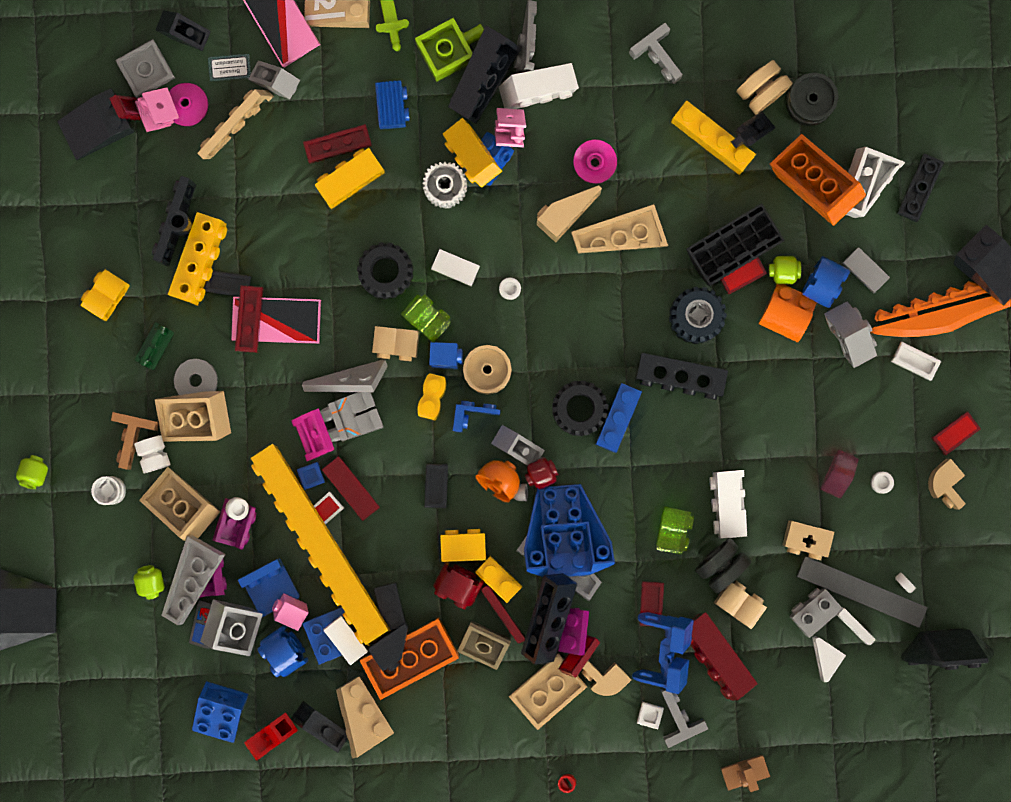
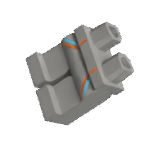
[320,392,384,442]

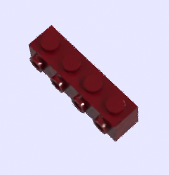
[691,612,758,701]

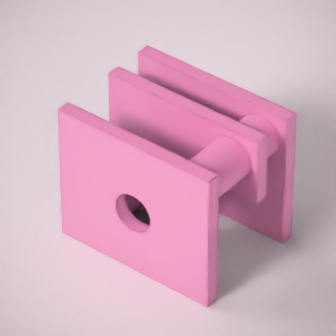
[135,88,179,132]
[494,108,526,147]

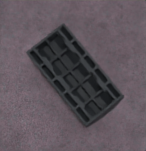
[686,203,785,286]

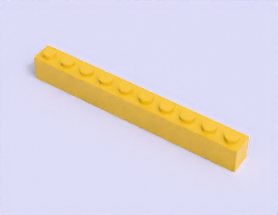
[251,444,391,646]

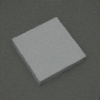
[115,39,175,99]

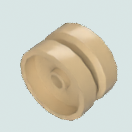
[736,60,793,115]
[463,345,512,395]

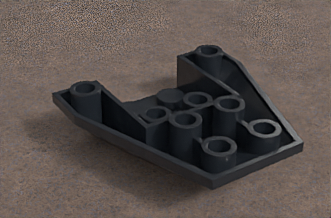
[0,569,57,650]
[901,628,994,670]

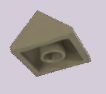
[457,620,511,670]

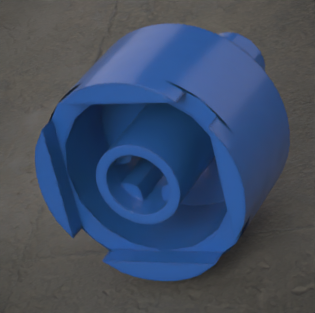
[802,256,850,308]
[257,625,308,677]

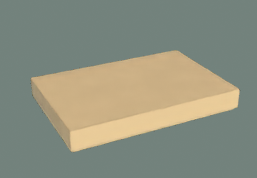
[509,653,587,730]

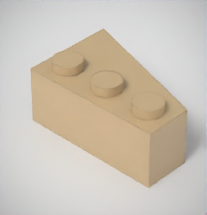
[336,677,394,758]

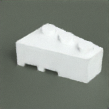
[499,63,579,109]
[846,147,905,218]

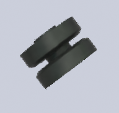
[786,73,838,126]
[695,538,752,594]

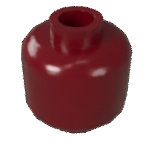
[525,457,559,490]

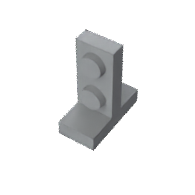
[629,23,683,84]
[660,688,708,748]

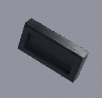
[205,271,252,297]
[424,464,448,508]

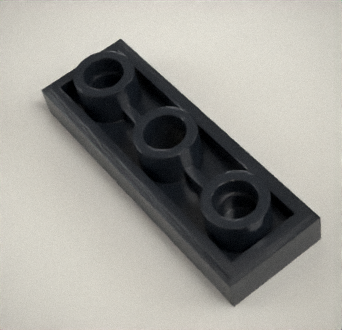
[897,153,944,222]

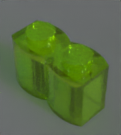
[401,294,451,342]
[655,506,694,555]

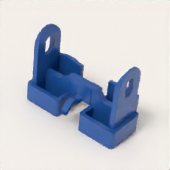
[632,612,693,694]

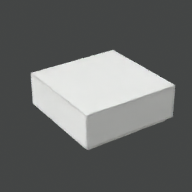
[636,701,664,729]

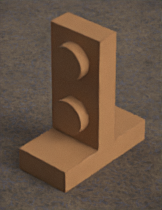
[111,412,159,470]
[720,755,770,792]

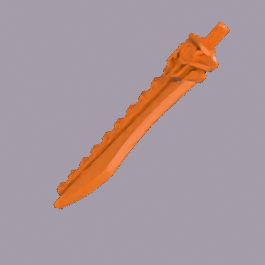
[870,281,1011,337]

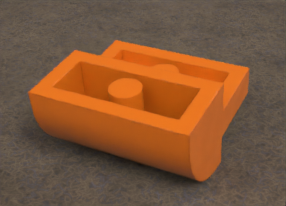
[759,284,817,342]

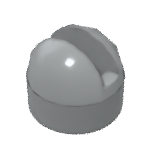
[514,484,528,501]

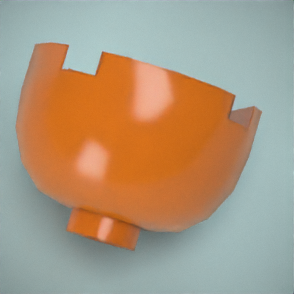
[475,460,520,503]

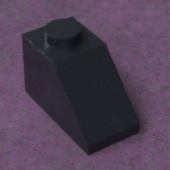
[155,10,211,51]
[368,622,409,671]

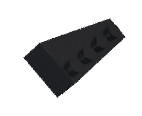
[448,26,521,124]

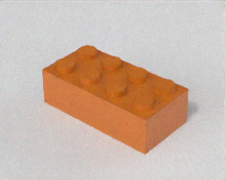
[770,134,866,226]
[360,617,460,700]

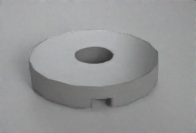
[174,359,218,395]

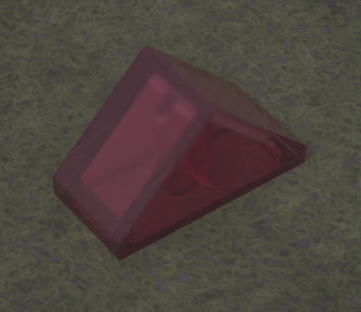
[820,450,859,499]

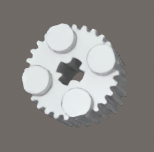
[423,162,467,209]

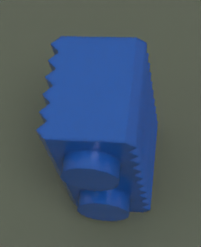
[375,81,410,130]

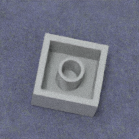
[200,600,263,656]

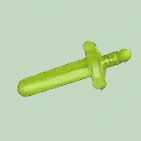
[376,0,409,51]

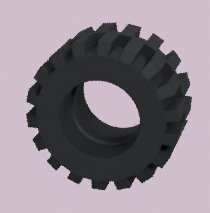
[357,242,414,299]
[552,380,608,436]

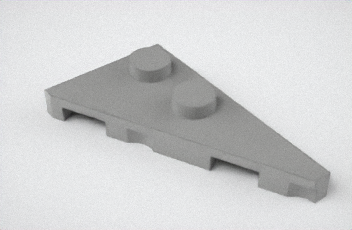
[514,0,537,74]
[302,360,388,392]

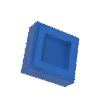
[297,462,325,490]

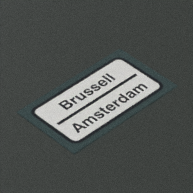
[208,54,251,81]

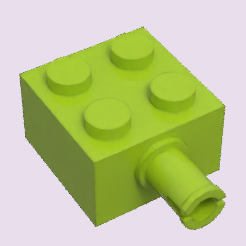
[415,18,484,82]

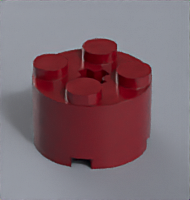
[433,562,484,609]

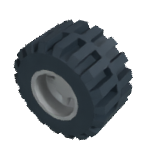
[669,287,727,344]

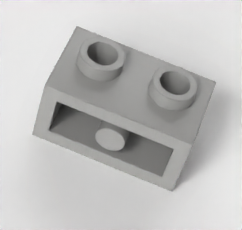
[789,588,843,638]

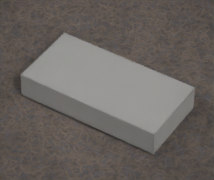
[842,247,890,294]

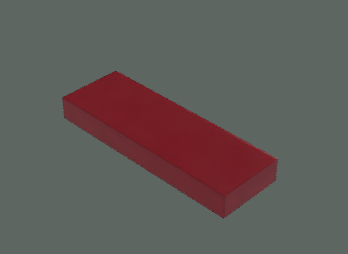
[303,124,372,164]
[235,285,263,353]
[322,456,380,521]
[481,584,525,644]

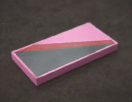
[243,0,320,68]
[232,297,321,344]

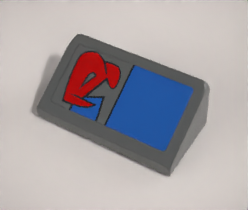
[189,600,212,649]

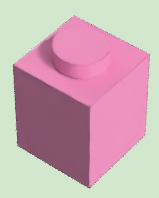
[272,593,309,631]

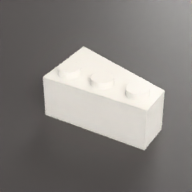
[709,470,747,538]

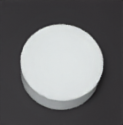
[499,278,521,300]
[871,472,894,494]
[225,497,249,520]
[895,572,916,593]

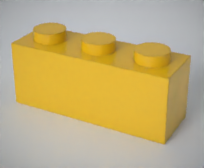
[443,118,502,188]
[315,148,385,209]

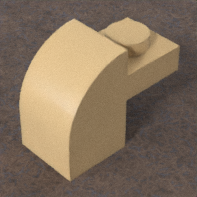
[928,459,966,510]
[581,660,631,696]

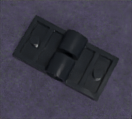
[152,176,197,267]

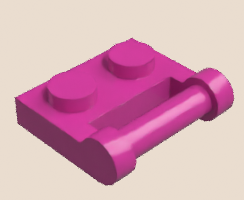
[291,409,335,461]

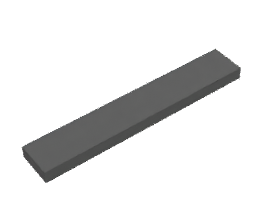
[796,556,928,628]

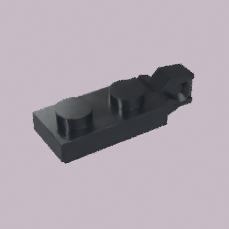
[731,111,776,148]

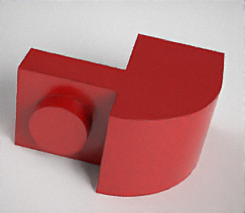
[244,712,298,761]

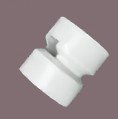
[134,435,171,473]
[91,476,126,505]

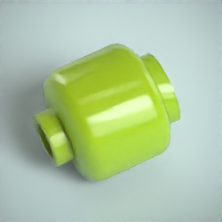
[769,256,801,284]
[16,455,48,490]
[133,565,165,600]

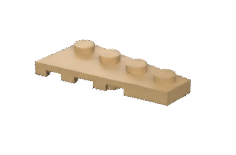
[198,89,274,159]
[571,204,668,254]

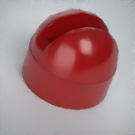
[558,774,576,793]

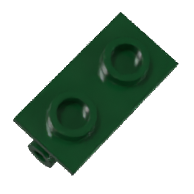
[135,322,175,371]

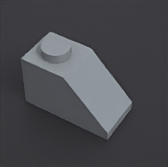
[248,60,300,99]
[491,425,545,465]

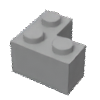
[824,301,877,368]

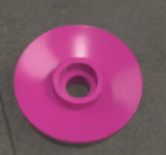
[169,83,208,126]
[573,140,617,183]

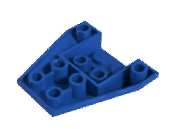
[524,484,615,577]

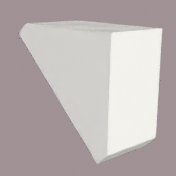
[812,636,846,682]

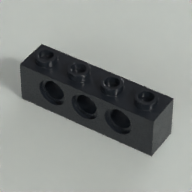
[635,353,728,400]
[521,573,578,665]

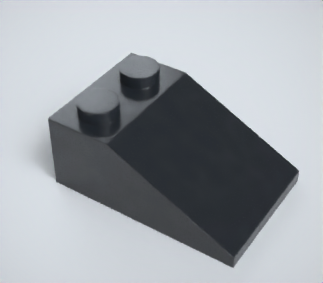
[57,88,135,160]
[954,225,1011,306]

